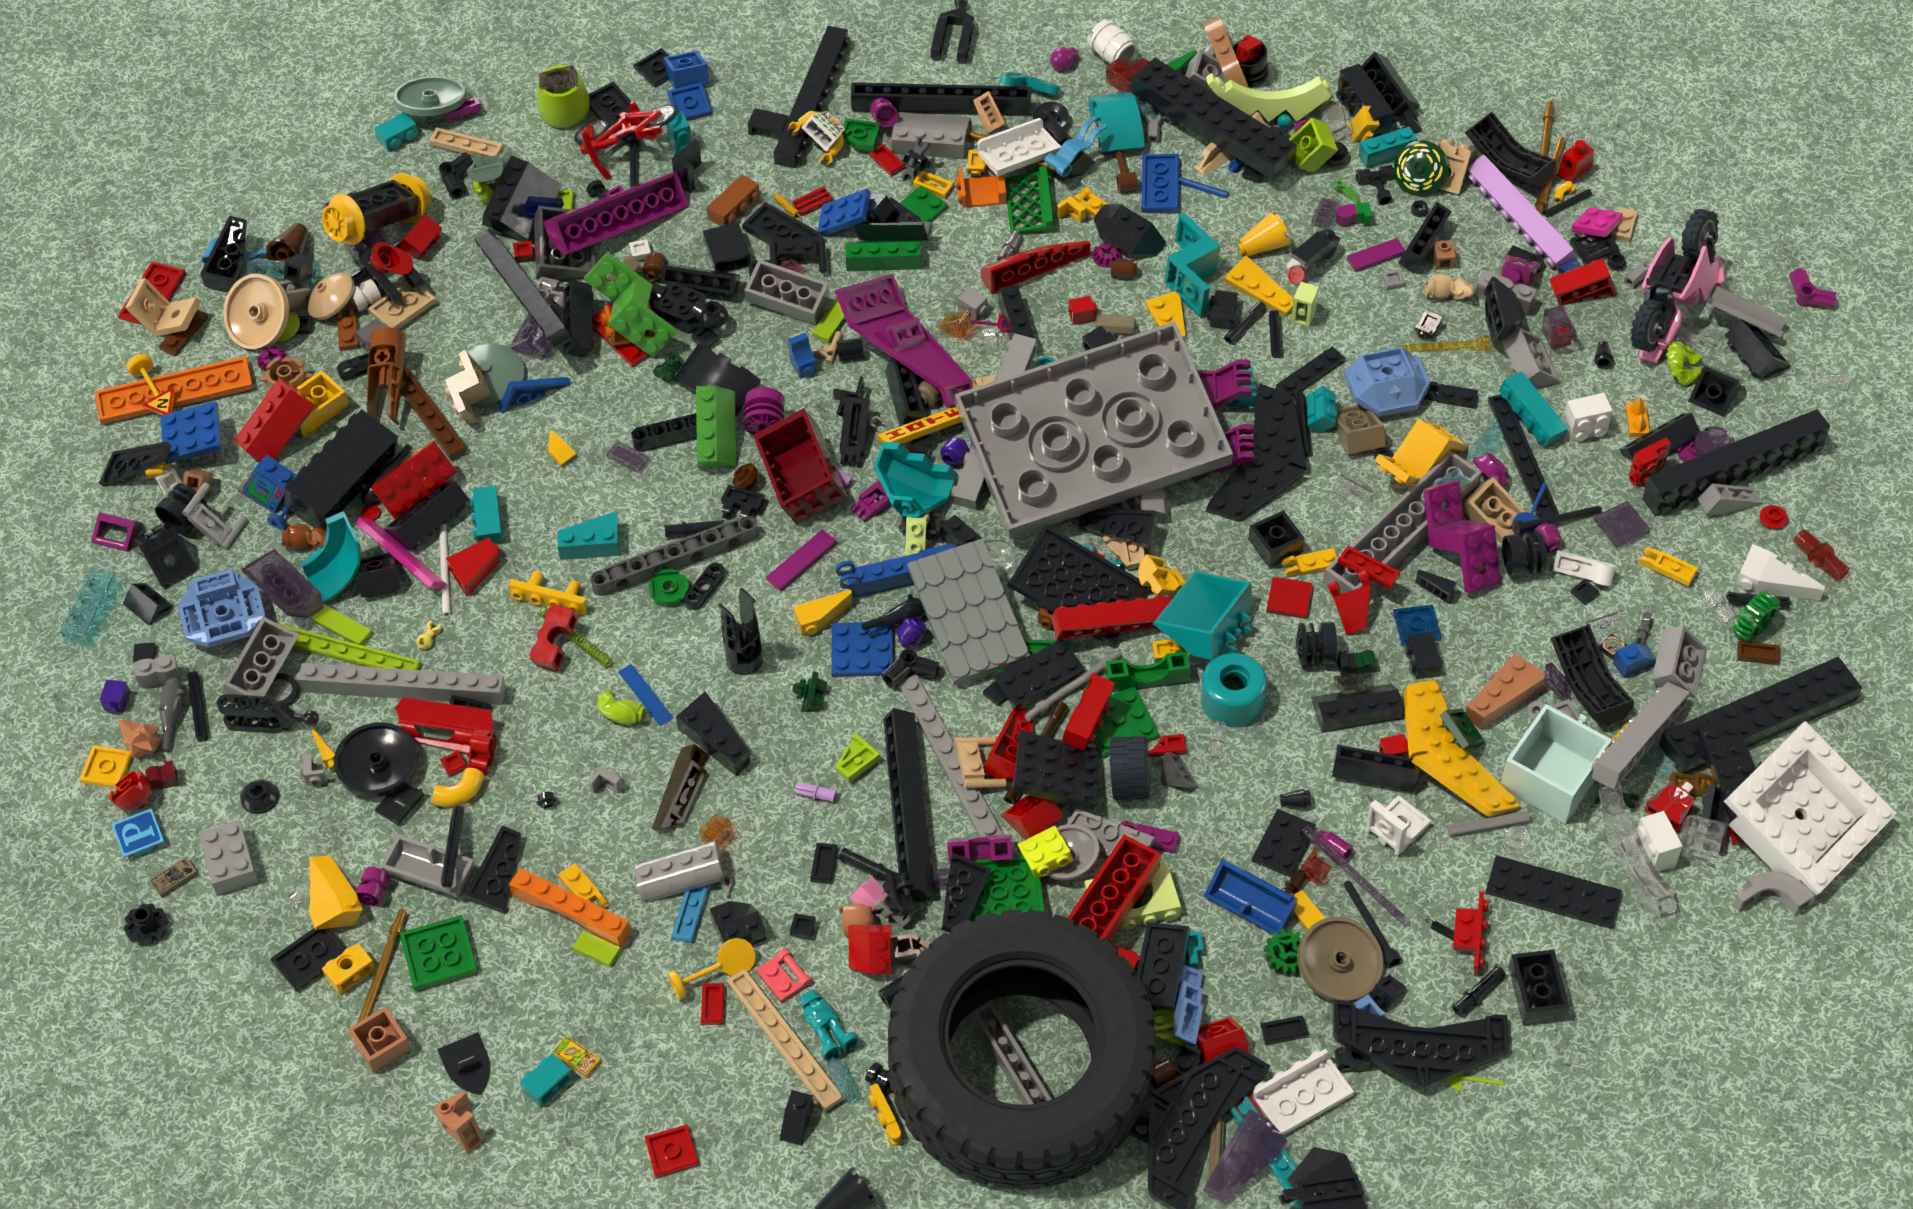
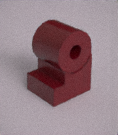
[145,760,179,790]

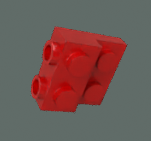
[1629,437,1671,487]

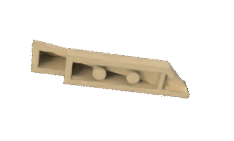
[1194,112,1267,175]

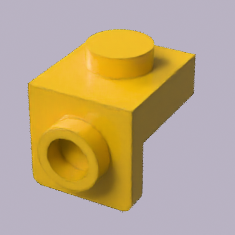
[966,150,986,176]
[1057,196,1086,223]
[1152,639,1183,663]

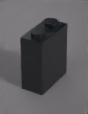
[703,222,751,272]

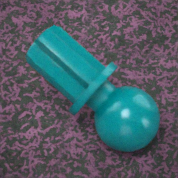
[1277,110,1292,128]

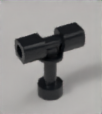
[1355,165,1394,205]

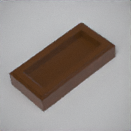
[1737,641,1780,665]

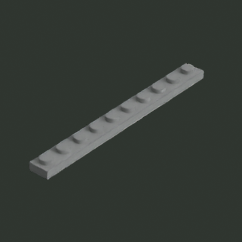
[898,675,1003,837]

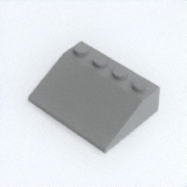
[891,112,970,159]

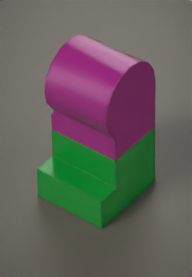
[1336,202,1372,227]

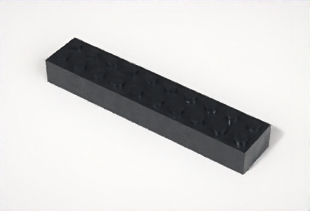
[1131,57,1297,180]
[1642,409,1830,516]
[1659,656,1862,774]

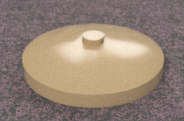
[223,274,289,350]

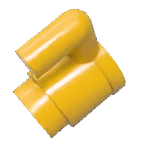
[145,462,172,479]

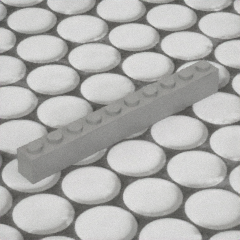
[951,333,1037,510]
[298,663,506,705]

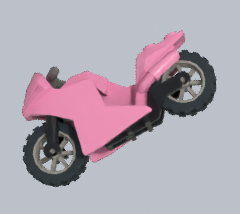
[1630,208,1726,364]

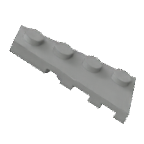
[1066,808,1157,856]

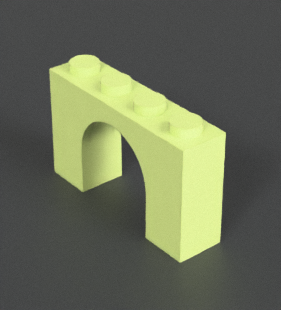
[1084,863,1181,930]

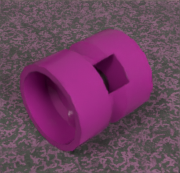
[870,98,898,127]
[356,867,391,907]

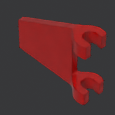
[1327,570,1372,635]

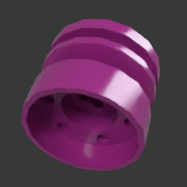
[743,387,785,435]

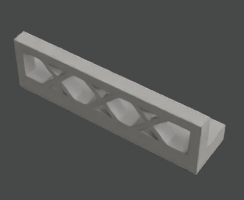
[1708,286,1787,337]

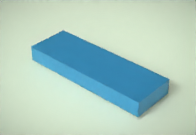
[671,885,709,944]

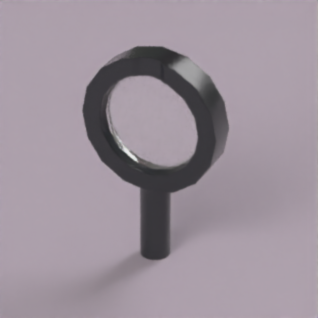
[243,673,299,709]

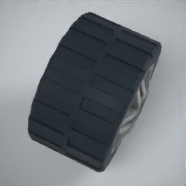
[1108,736,1152,800]

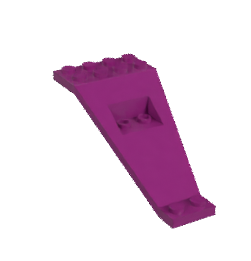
[834,274,973,408]

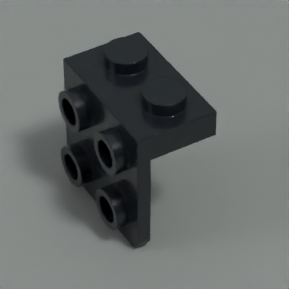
[672,139,701,193]

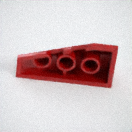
[983,708,1033,779]

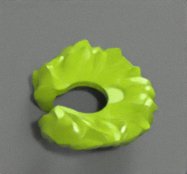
[1666,341,1703,385]

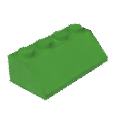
[696,386,736,467]

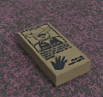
[150,857,198,898]

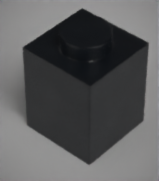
[284,254,313,284]

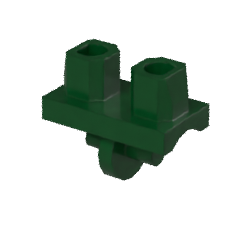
[792,671,828,712]

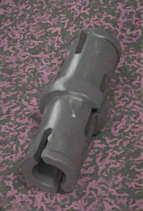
[996,230,1023,261]

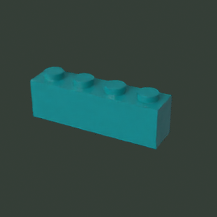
[1498,371,1568,448]

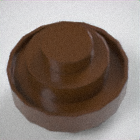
[732,463,758,489]

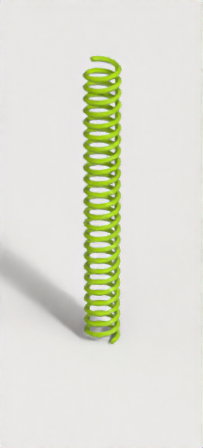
[536,606,614,668]

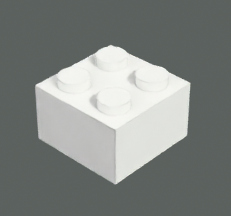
[1563,393,1612,442]
[1633,811,1682,874]

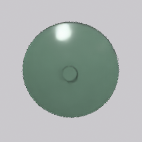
[393,76,466,116]
[448,344,525,407]

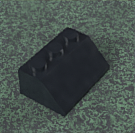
[1725,319,1791,378]

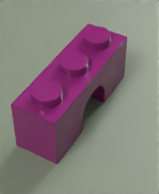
[947,834,1014,864]

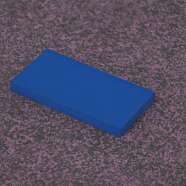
[1141,154,1179,213]

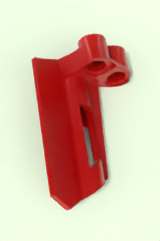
[395,697,497,775]

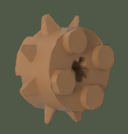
[259,356,313,394]

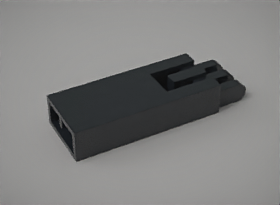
[839,397,871,466]

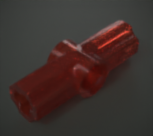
[1793,529,1850,581]

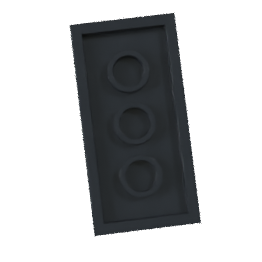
[589,81,651,144]
[742,202,823,262]
[993,639,1084,710]
[1136,922,1191,1010]

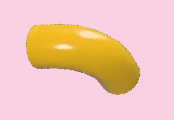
[432,768,484,807]

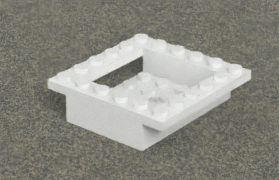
[1724,721,1897,895]

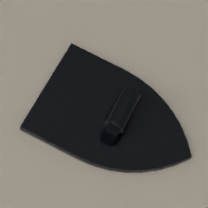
[437,1032,490,1095]

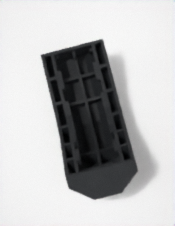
[1465,111,1556,188]
[1550,624,1634,725]

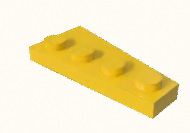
[1224,255,1294,317]

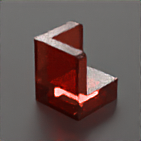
[1301,848,1331,886]

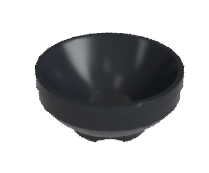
[240,779,279,814]

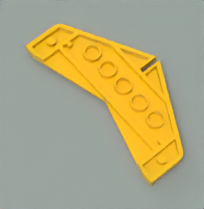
[1403,679,1520,817]

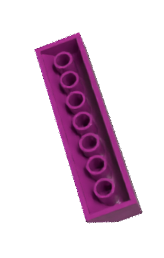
[543,171,689,255]

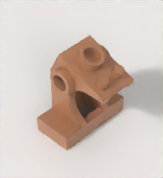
[435,1092,485,1154]

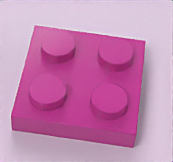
[1572,207,1623,237]

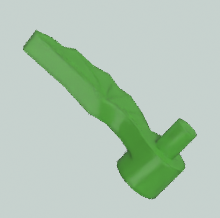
[1334,180,1359,203]

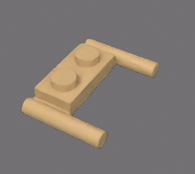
[954,737,1006,788]

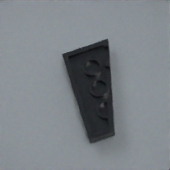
[1078,509,1159,549]

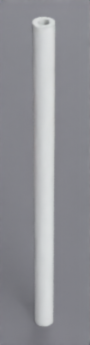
[439,523,451,616]

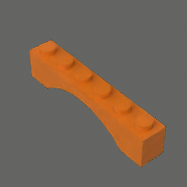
[509,868,631,948]

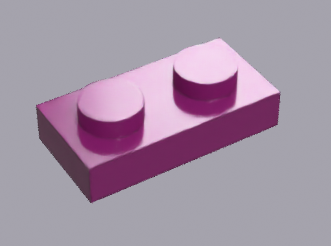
[444,97,482,120]

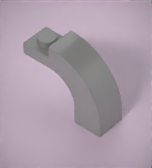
[1733,873,1815,916]

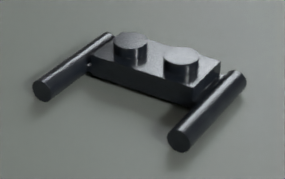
[769,238,827,273]

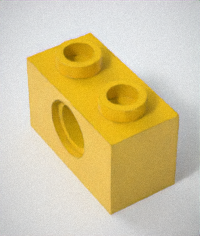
[322,943,376,995]

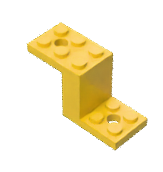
[1374,418,1468,486]

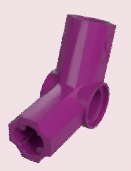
[1789,268,1836,308]

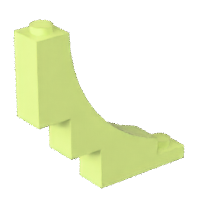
[1206,73,1332,122]

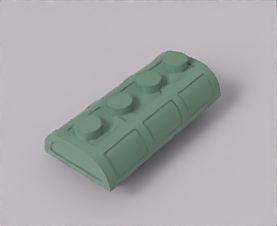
[467,148,512,184]

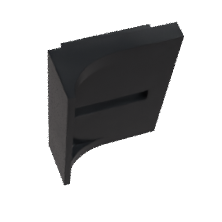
[375,784,424,825]

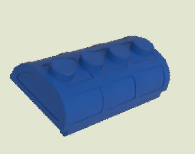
[1204,858,1298,935]

